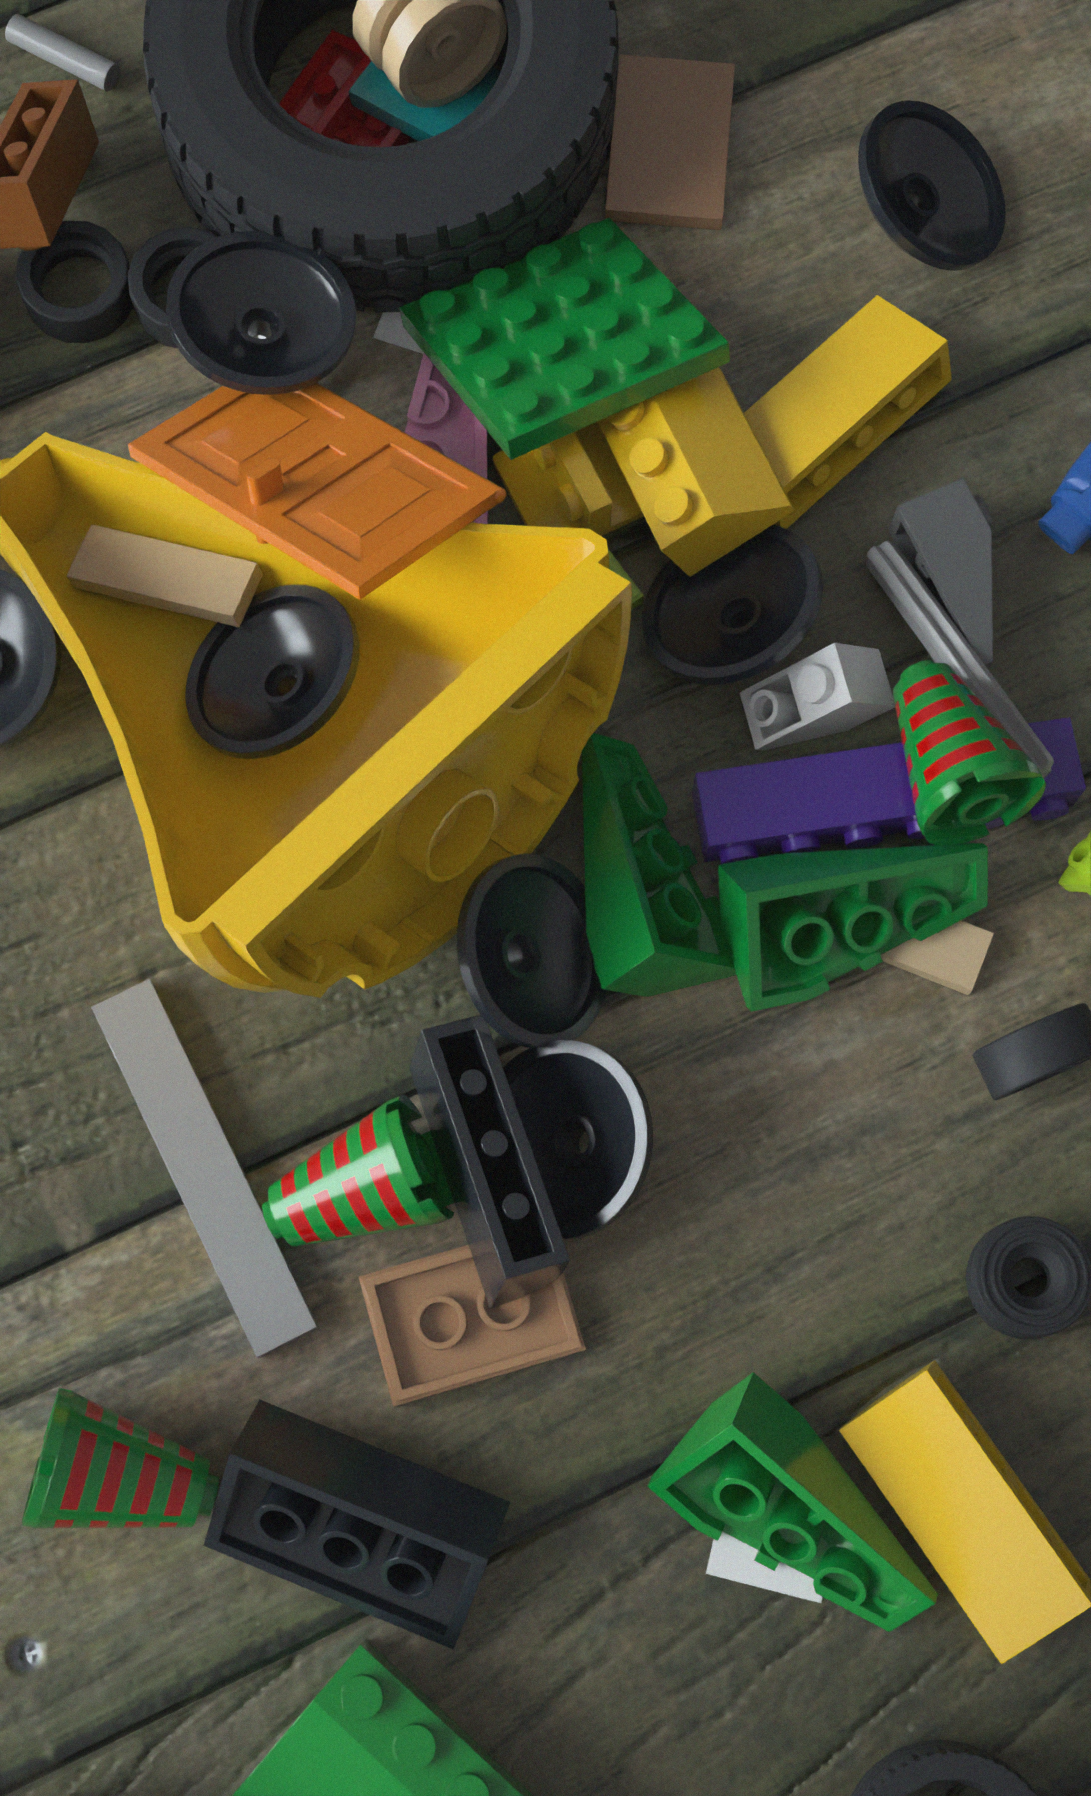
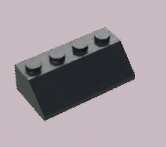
[203,1399,511,1650]

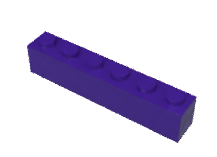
[692,717,1086,864]

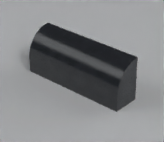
[409,1015,570,1309]

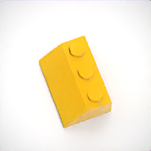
[598,367,795,577]

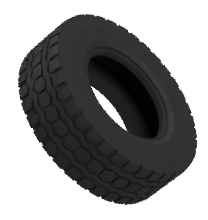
[143,0,619,312]

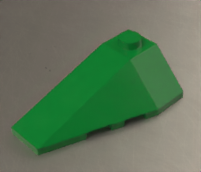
[582,733,736,997]
[718,843,988,1012]
[647,1372,938,1632]

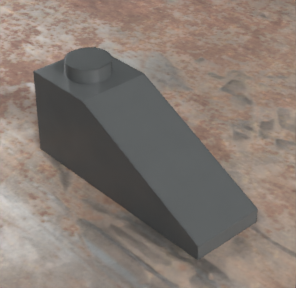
[888,478,993,669]

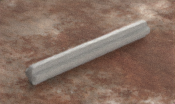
[866,541,1054,778]

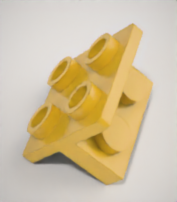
[493,421,644,536]

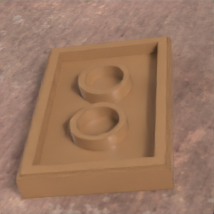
[605,54,735,230]
[359,1245,586,1407]

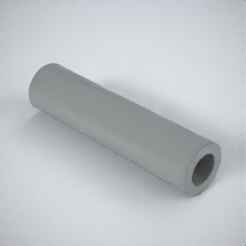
[5,14,120,92]

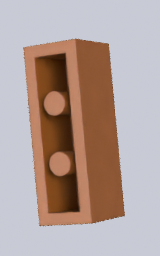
[0,79,99,251]

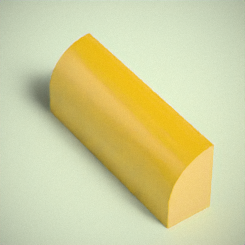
[744,295,952,529]
[839,1360,1091,1665]

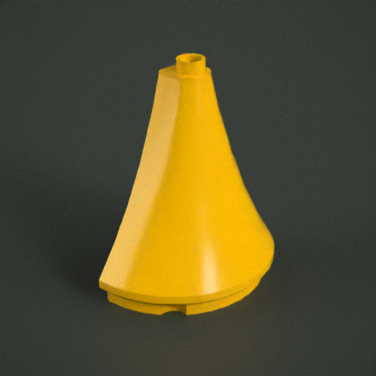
[0,432,632,998]

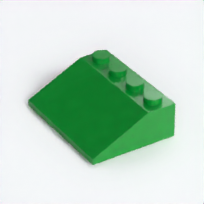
[232,1639,534,1796]

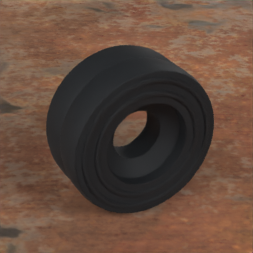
[966,1216,1091,1339]

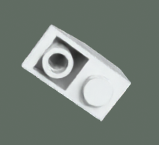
[740,643,895,750]

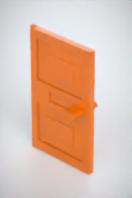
[128,383,506,600]

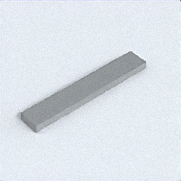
[91,979,319,1359]

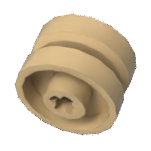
[352,0,507,108]

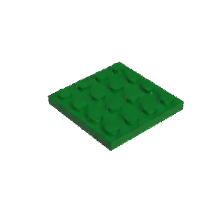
[399,217,730,460]

